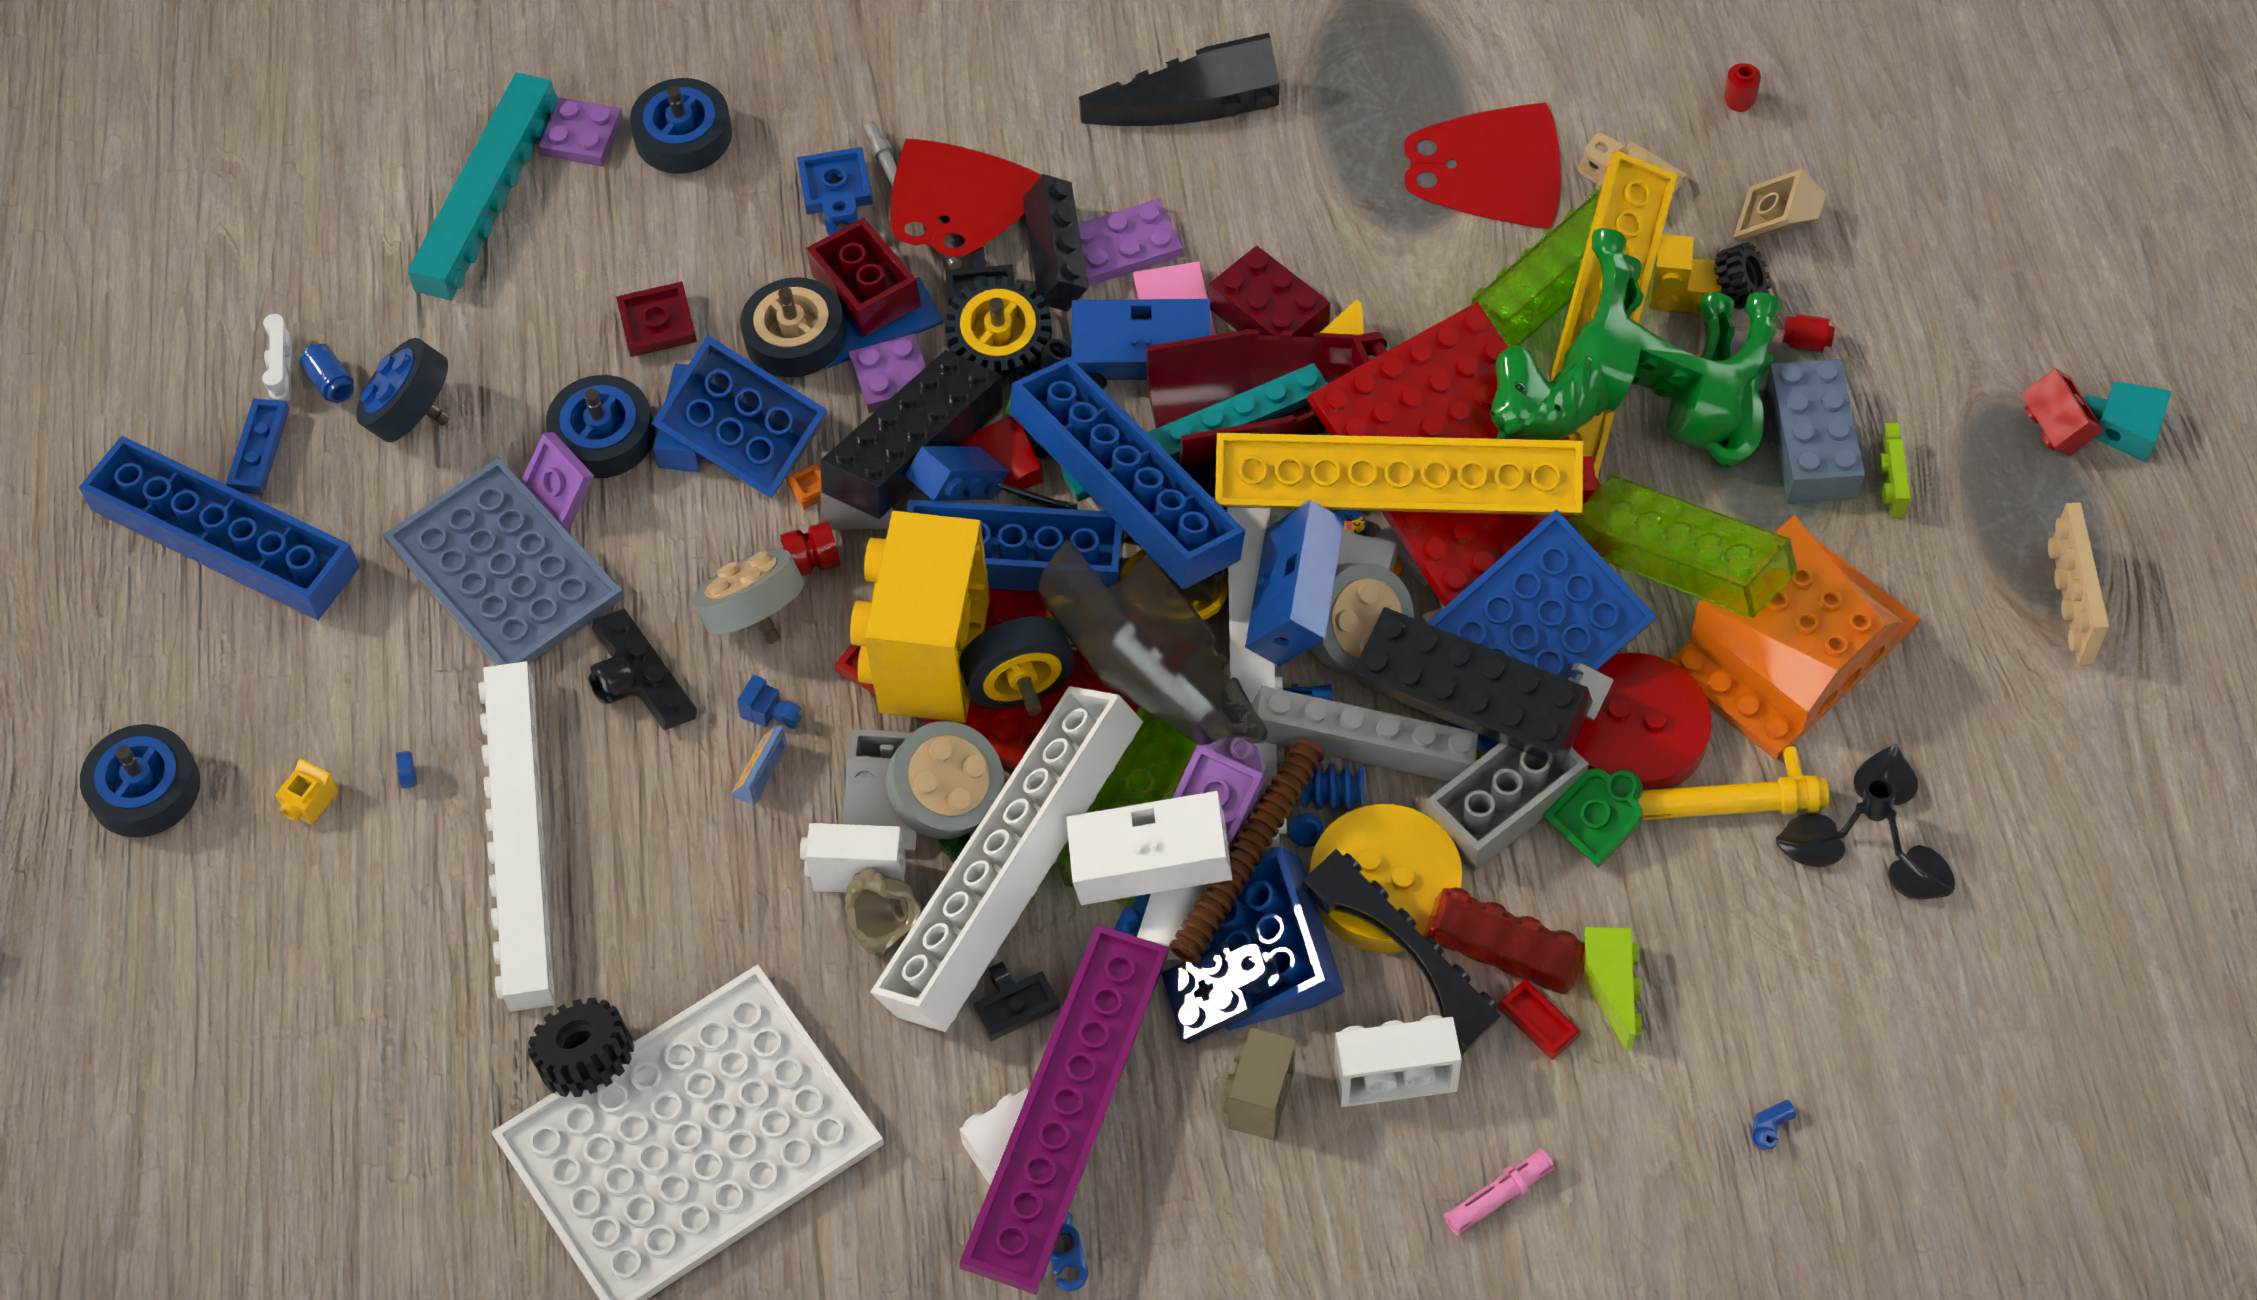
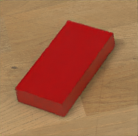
[1498,979,1581,1060]

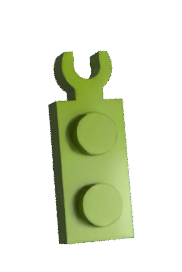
[1878,422,1911,518]

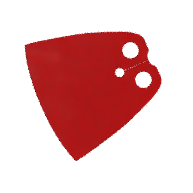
[1404,102,1561,229]
[890,138,1042,257]

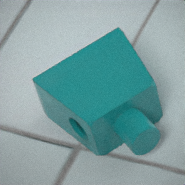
[2085,382,2172,463]

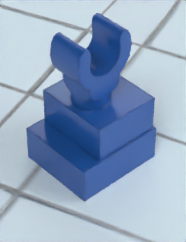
[737,674,802,729]

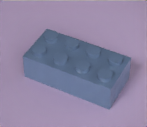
[1765,359,1865,504]

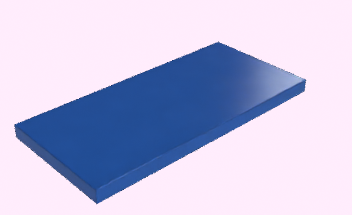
[824,277,944,370]

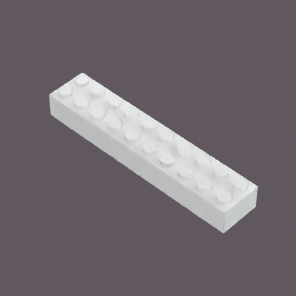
[870,686,1143,1032]

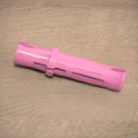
[1443,1149,1555,1236]

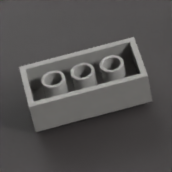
[1425,743,1589,872]

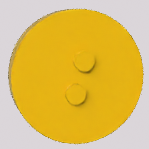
[1310,804,1462,953]

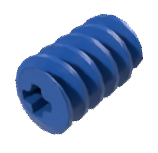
[1300,763,1365,812]

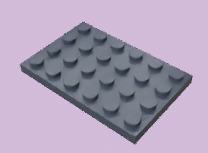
[383,457,624,666]

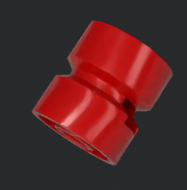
[780,521,841,576]

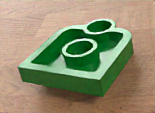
[1543,769,1643,868]

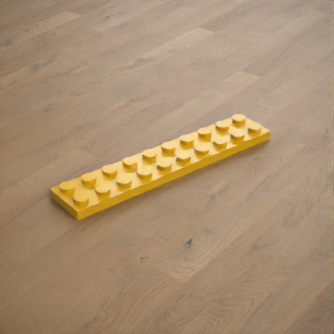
[1549,150,1678,478]
[1215,433,1583,515]

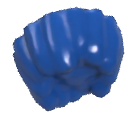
[1287,813,1324,847]

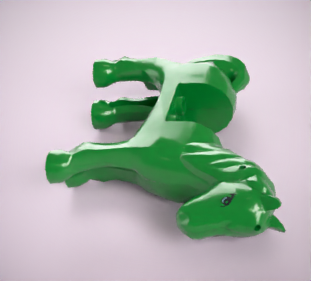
[1491,228,1781,468]

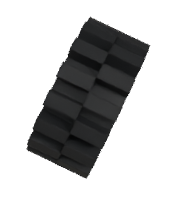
[1714,242,1771,310]

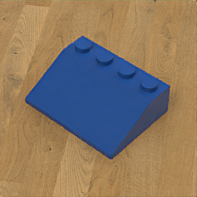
[651,335,828,499]
[1206,846,1345,1030]

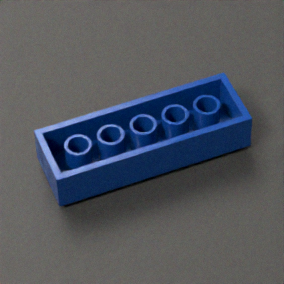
[907,499,1124,596]

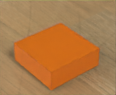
[786,463,821,509]

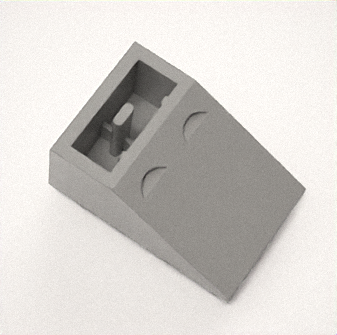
[843,728,918,853]

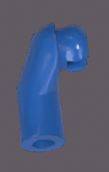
[1751,1100,1796,1150]

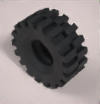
[528,998,634,1097]

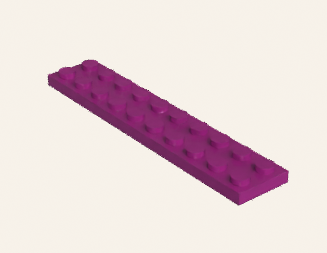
[959,924,1169,1295]

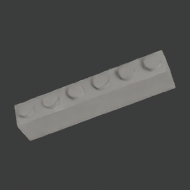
[1247,686,1478,782]

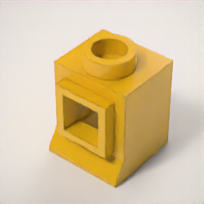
[275,758,339,825]

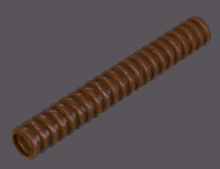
[1169,738,1325,963]

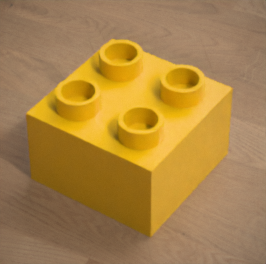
[850,511,990,723]

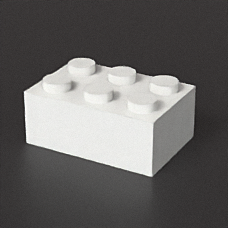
[1334,1015,1462,1107]

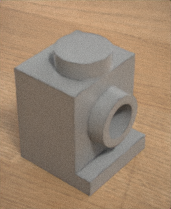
[1568,663,1614,720]

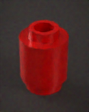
[1724,63,1761,112]
[1782,313,1835,353]

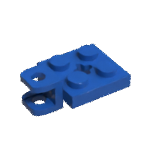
[797,147,872,236]

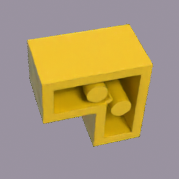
[1649,234,1722,314]

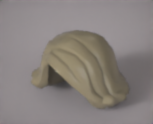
[844,868,922,955]

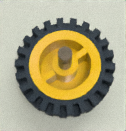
[945,276,1052,385]

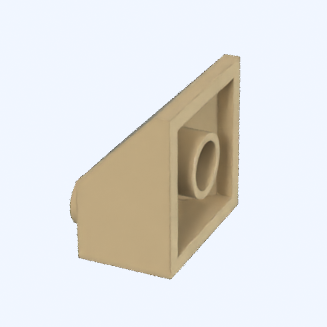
[1733,168,1826,242]

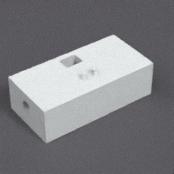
[1066,791,1233,905]

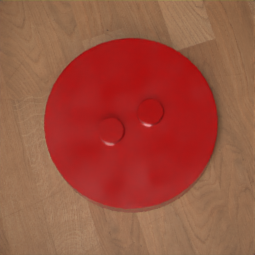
[1572,653,1712,790]

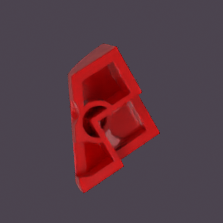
[961,416,1042,494]

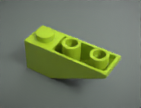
[1581,927,1642,1050]

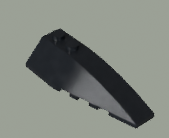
[1079,33,1279,126]

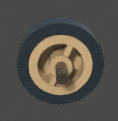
[740,277,847,377]

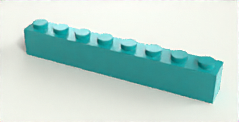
[408,72,558,301]

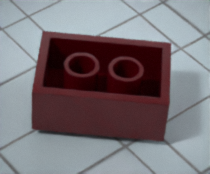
[806,218,921,338]
[1209,245,1330,338]

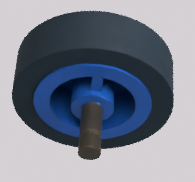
[630,78,732,174]
[356,338,450,442]
[546,375,655,479]
[80,724,200,837]

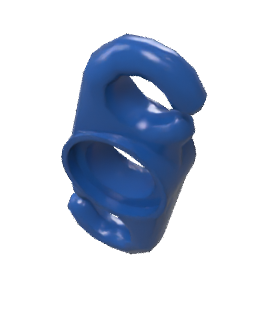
[1050,1212,1089,1292]

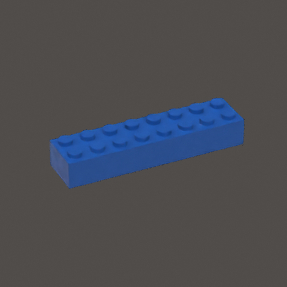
[1010,357,1245,590]
[79,436,360,621]

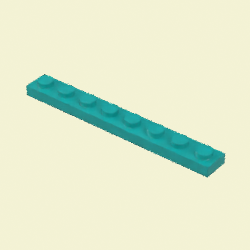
[1061,363,1327,502]

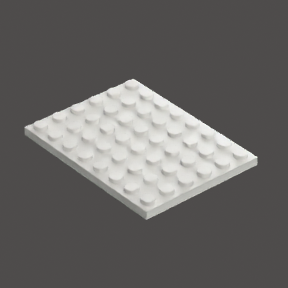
[491,964,884,1300]

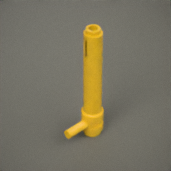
[1638,746,1829,820]

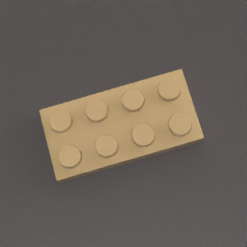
[2048,502,2109,665]

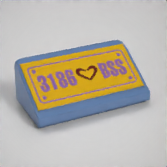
[731,725,788,805]

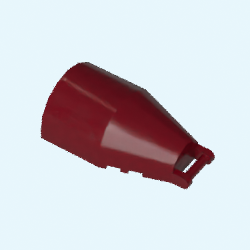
[1146,329,1387,472]

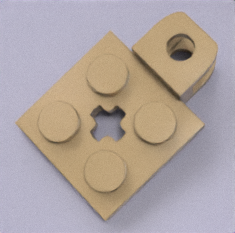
[1578,133,1687,197]

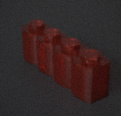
[1424,887,1585,995]

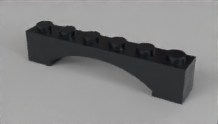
[1301,849,1501,1054]

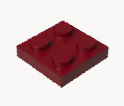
[616,281,697,357]

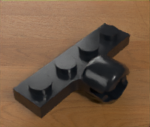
[588,608,697,730]

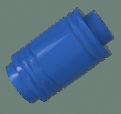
[299,344,354,403]

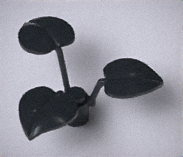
[1775,744,1955,899]

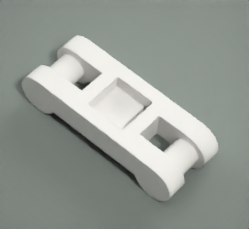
[262,314,292,402]

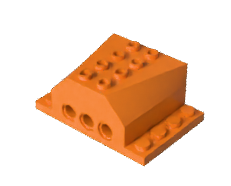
[1669,515,1920,761]

